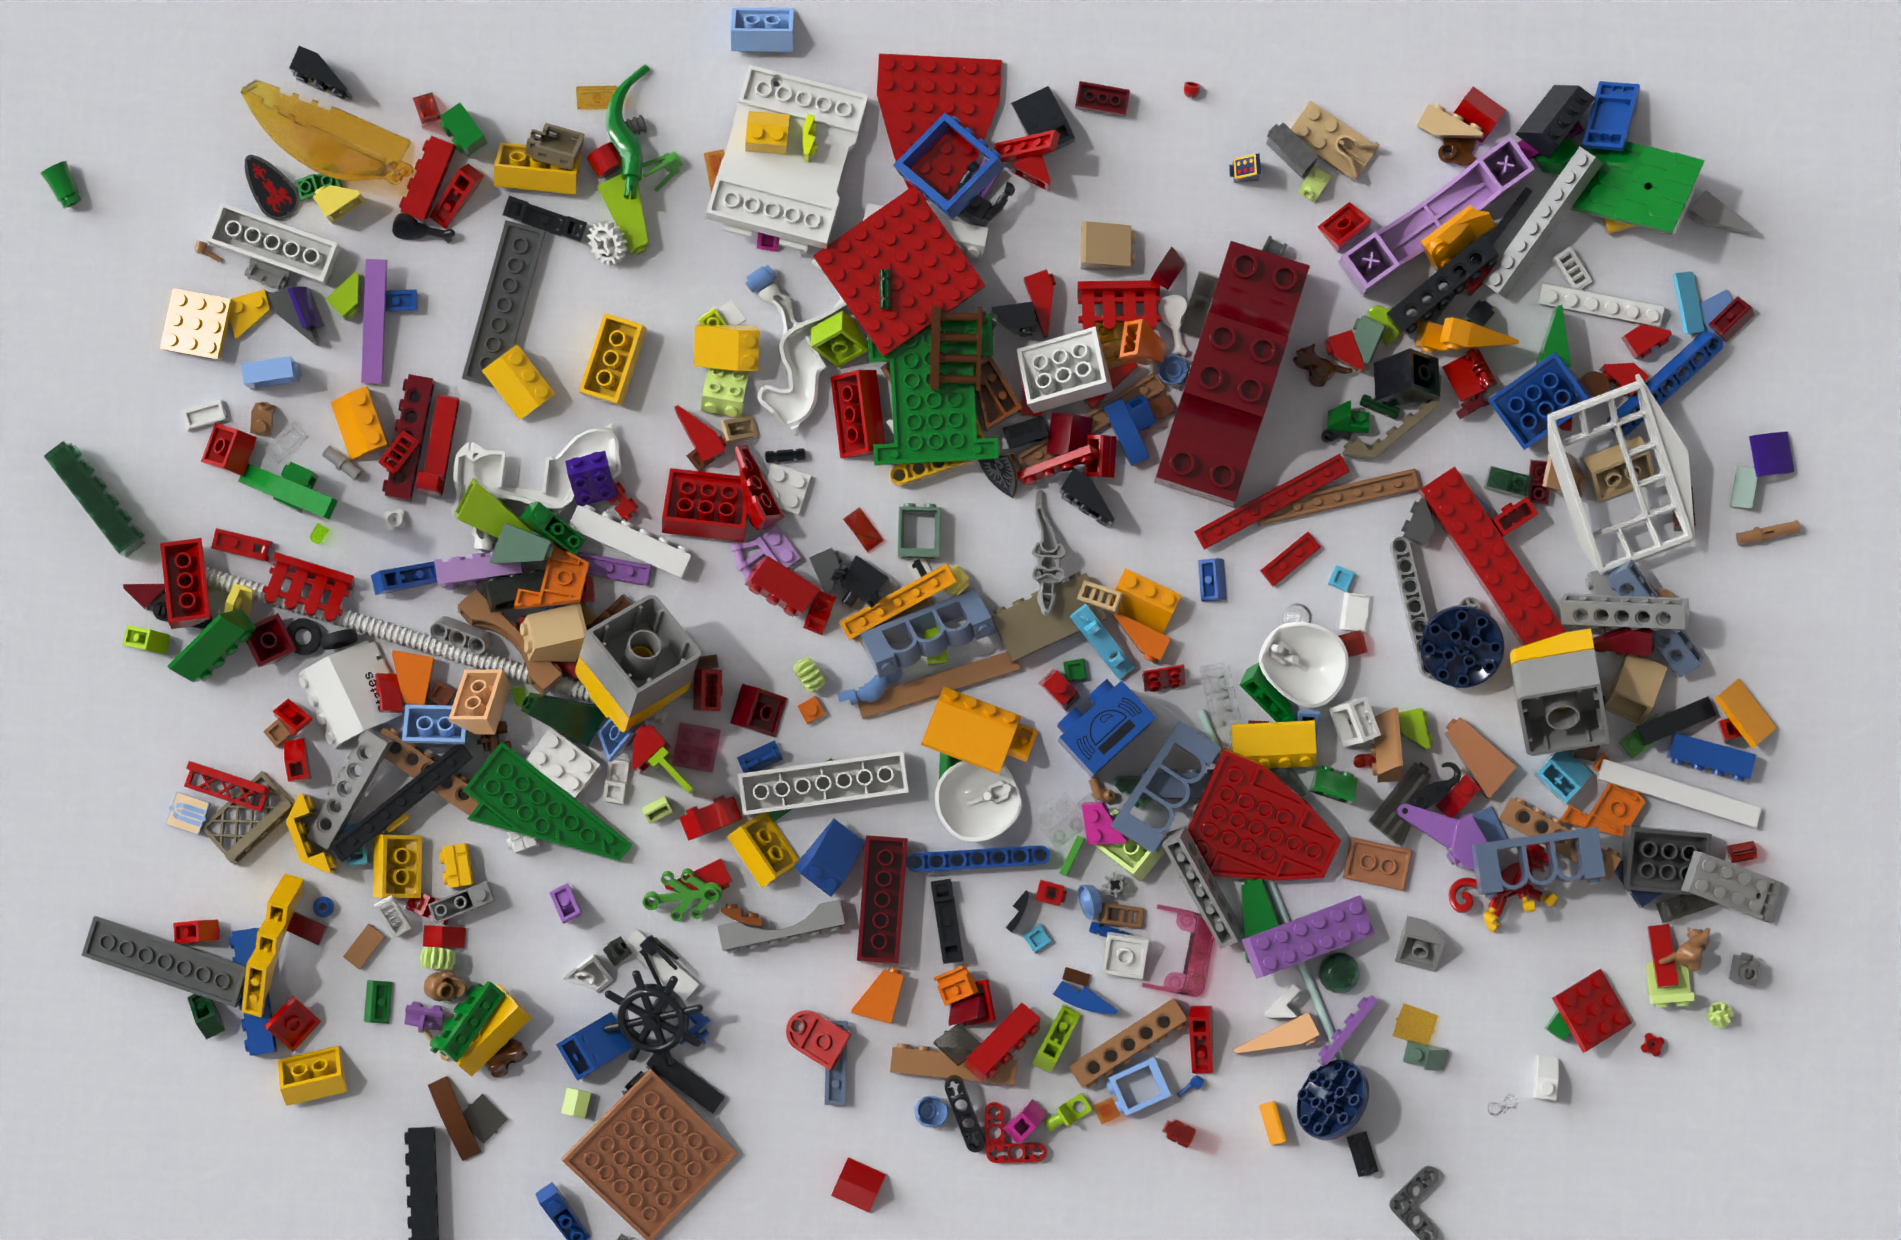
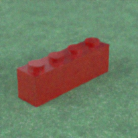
[399,136,456,224]
[965,1003,1041,1083]

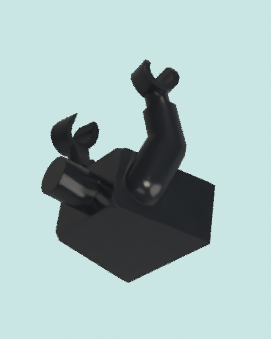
[954,161,1015,227]
[830,555,889,608]

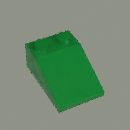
[1536,305,1571,368]
[1309,765,1357,804]

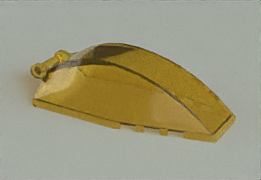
[240,80,413,185]

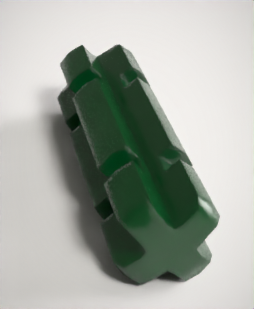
[879,269,891,310]
[1360,394,1400,419]

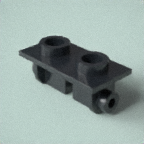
[1346,1131,1379,1177]

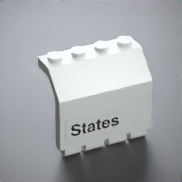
[298,640,405,749]

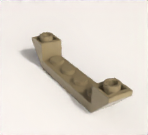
[1342,373,1442,459]

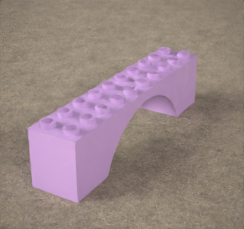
[1338,136,1535,296]

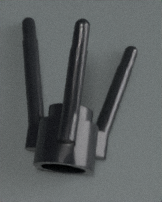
[639,934,679,985]

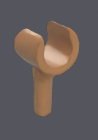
[195,241,222,262]

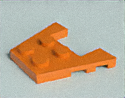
[514,544,589,609]
[1560,752,1645,837]

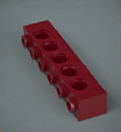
[382,374,435,502]

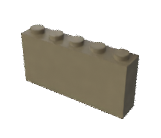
[992,572,1107,663]

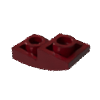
[1527,459,1549,504]

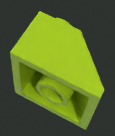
[811,311,869,367]

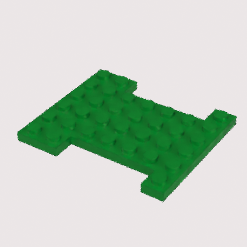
[868,314,999,466]

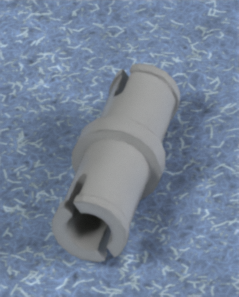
[322,446,363,481]

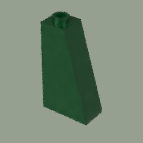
[520,692,605,747]

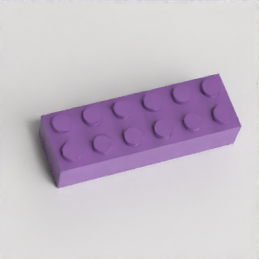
[1242,895,1375,979]

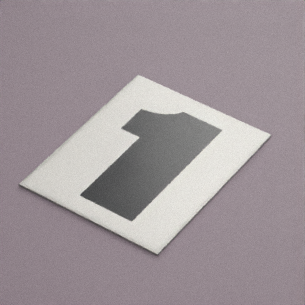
[906,558,931,580]

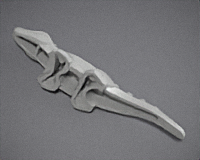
[1032,490,1066,616]

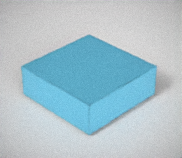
[1328,565,1355,592]
[1023,924,1052,953]

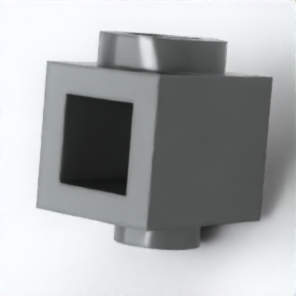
[1729,952,1760,986]

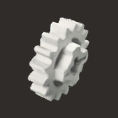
[587,220,628,265]

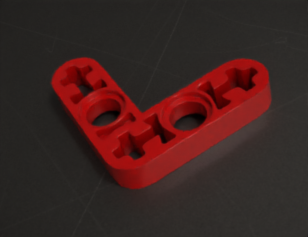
[985,1102,1047,1163]

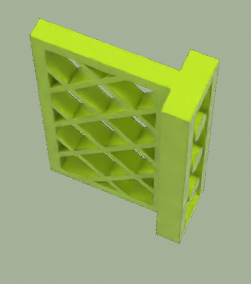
[648,747,697,796]

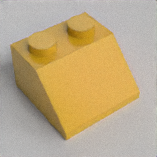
[745,111,790,155]

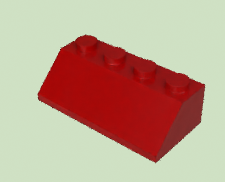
[830,370,886,458]
[160,538,211,629]
[632,724,671,774]

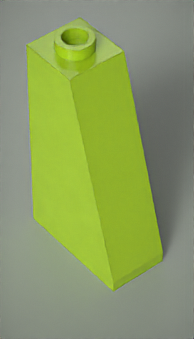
[597,173,650,255]
[454,478,532,538]

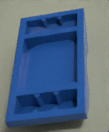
[1582,81,1640,151]

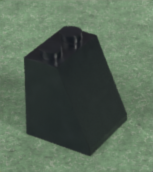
[1374,348,1440,406]

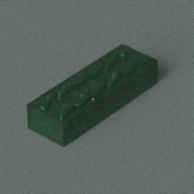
[44,441,146,558]

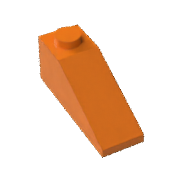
[1113,613,1171,663]

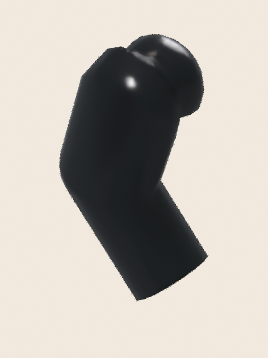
[1321,429,1352,443]

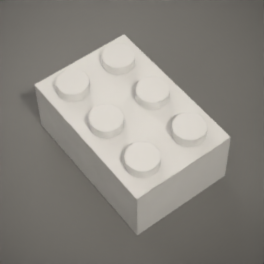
[526,727,602,799]

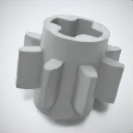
[1102,872,1128,898]

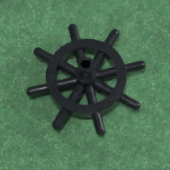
[603,970,703,1067]

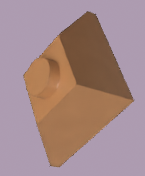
[1542,452,1586,497]

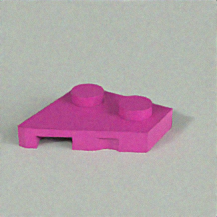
[1082,802,1128,845]

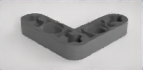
[1389,1166,1439,1240]

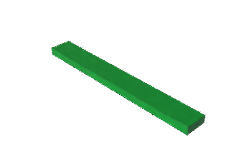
[238,464,338,520]

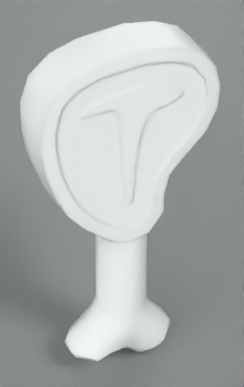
[1157,295,1189,356]

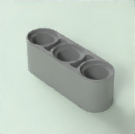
[430,616,493,655]

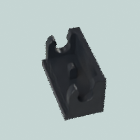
[1002,416,1049,450]

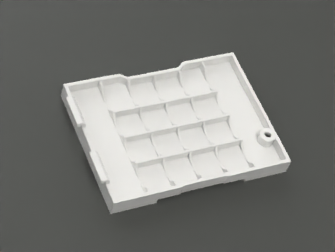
[706,65,868,252]

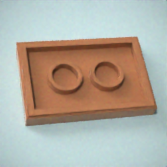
[1342,837,1413,891]

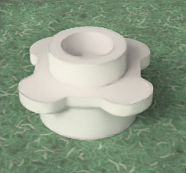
[384,509,406,531]

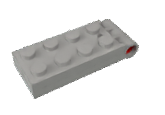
[1681,851,1784,923]

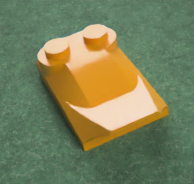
[1420,205,1495,271]

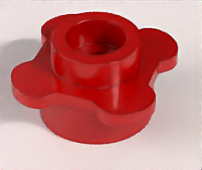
[1641,1033,1665,1057]

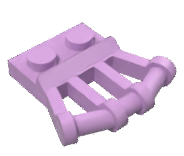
[731,525,801,581]

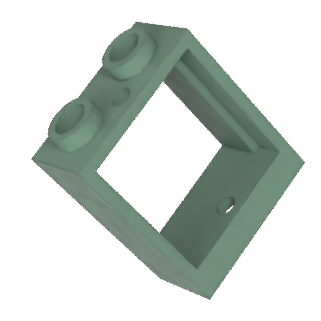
[898,503,941,559]

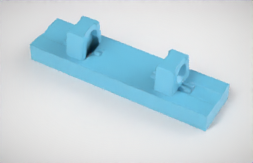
[1069,604,1135,680]

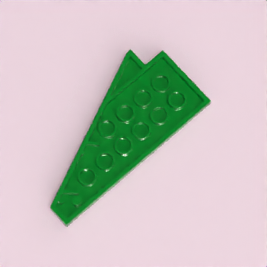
[462,741,632,862]

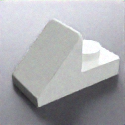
[1264,984,1300,1018]

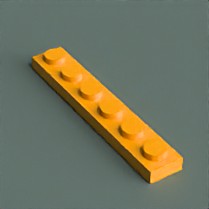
[839,563,958,640]

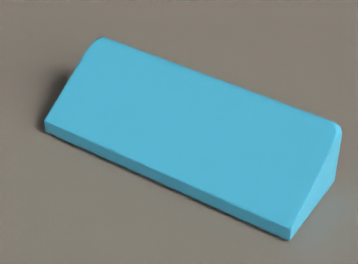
[1673,272,1705,335]

